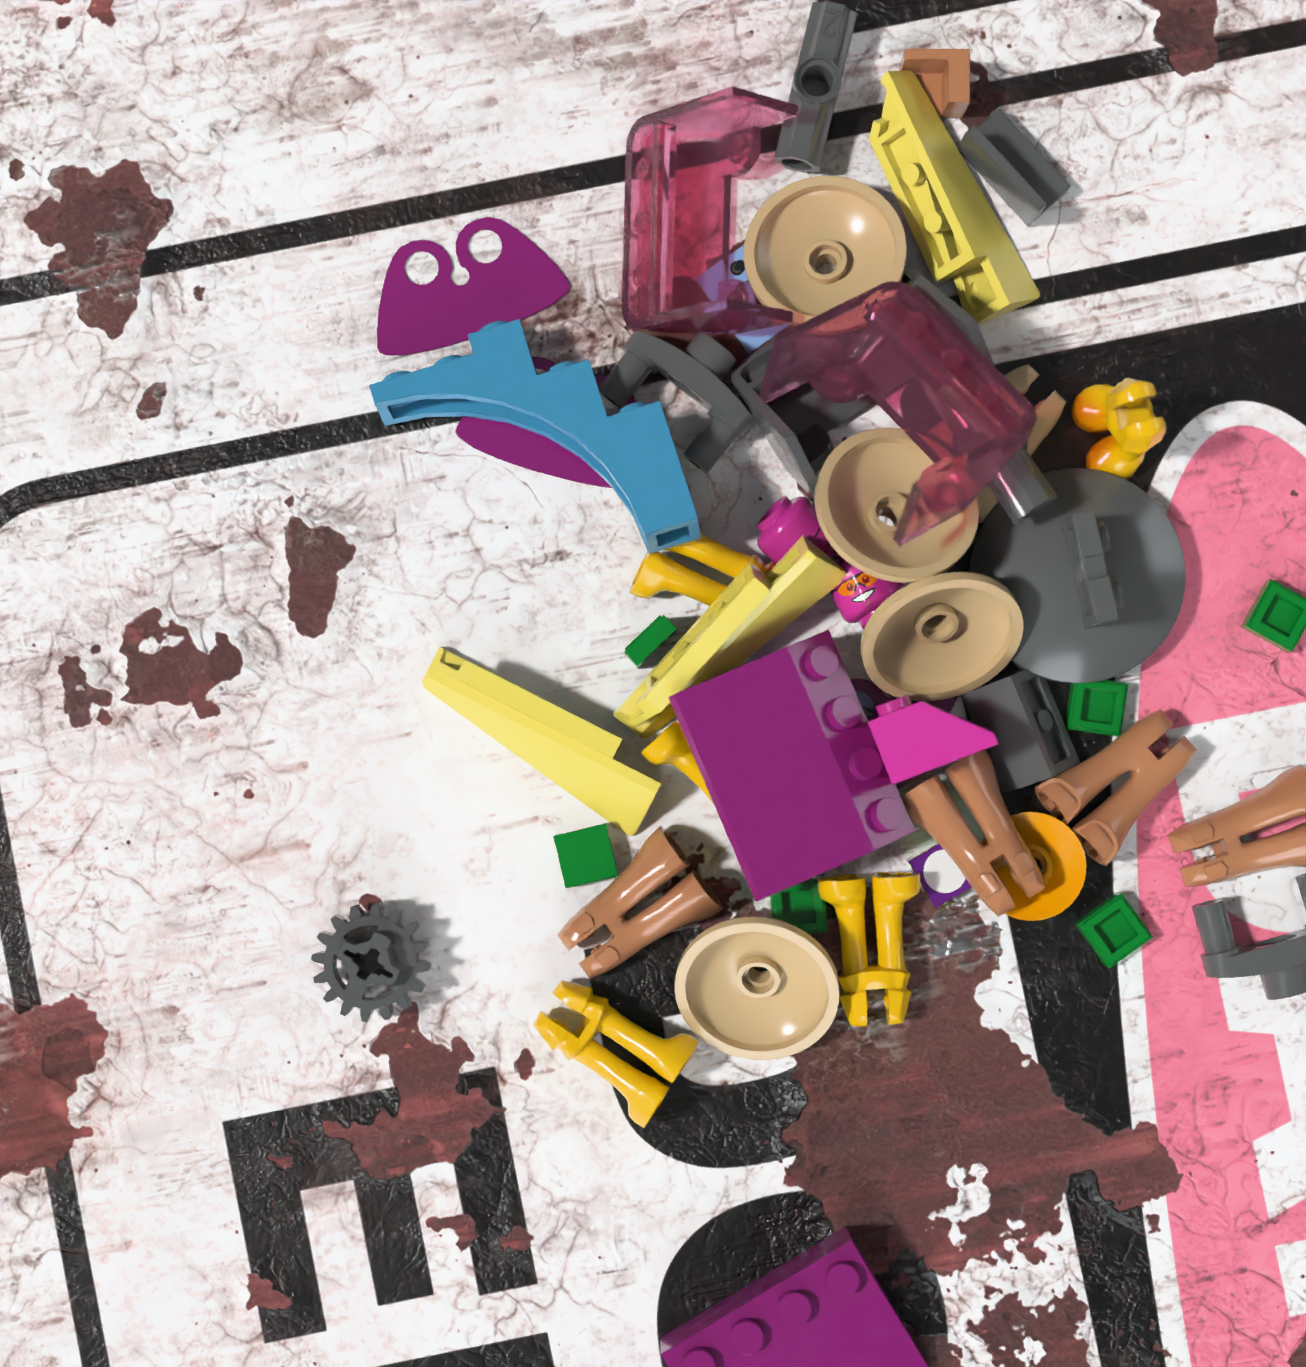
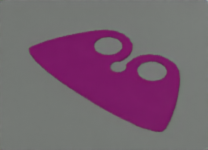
[377,217,570,355]
[455,356,636,488]

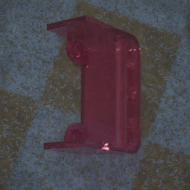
[621,86,798,334]
[759,281,1036,546]

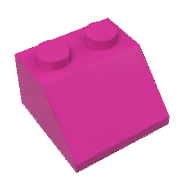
[868,695,998,785]

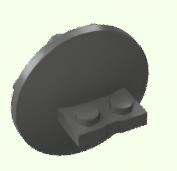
[968,468,1186,684]

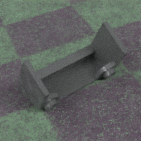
[731,266,1004,500]

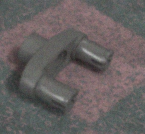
[598,330,754,474]
[1191,873,1306,1000]

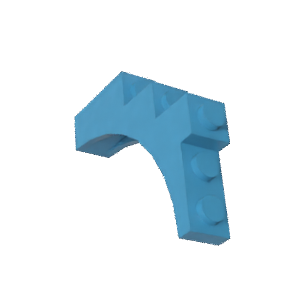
[369,319,701,554]

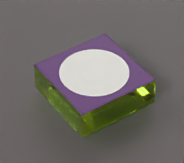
[906,843,971,908]

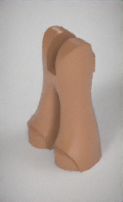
[1035,709,1197,866]
[901,749,1046,917]
[1167,764,1306,887]
[557,826,724,979]

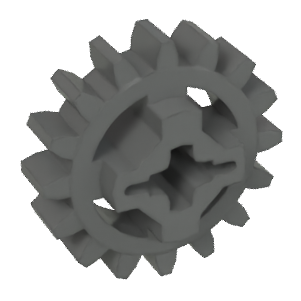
[311,902,432,1022]

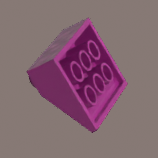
[668,630,915,901]
[660,1226,929,1367]

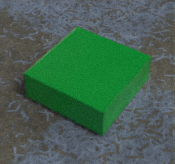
[1241,579,1306,653]
[624,615,677,668]
[1065,680,1128,737]
[553,823,618,888]
[770,877,828,934]
[1074,892,1153,969]

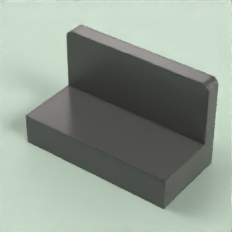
[958,109,1071,227]
[963,669,1080,793]

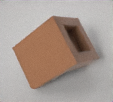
[899,49,970,118]

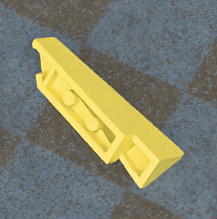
[869,70,1040,326]
[613,535,847,739]
[422,647,661,836]

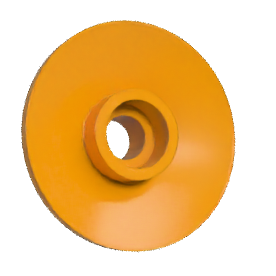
[981,812,1086,921]

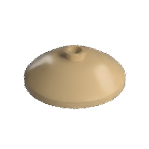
[744,176,907,331]
[814,427,979,582]
[860,572,1024,701]
[675,917,840,1060]

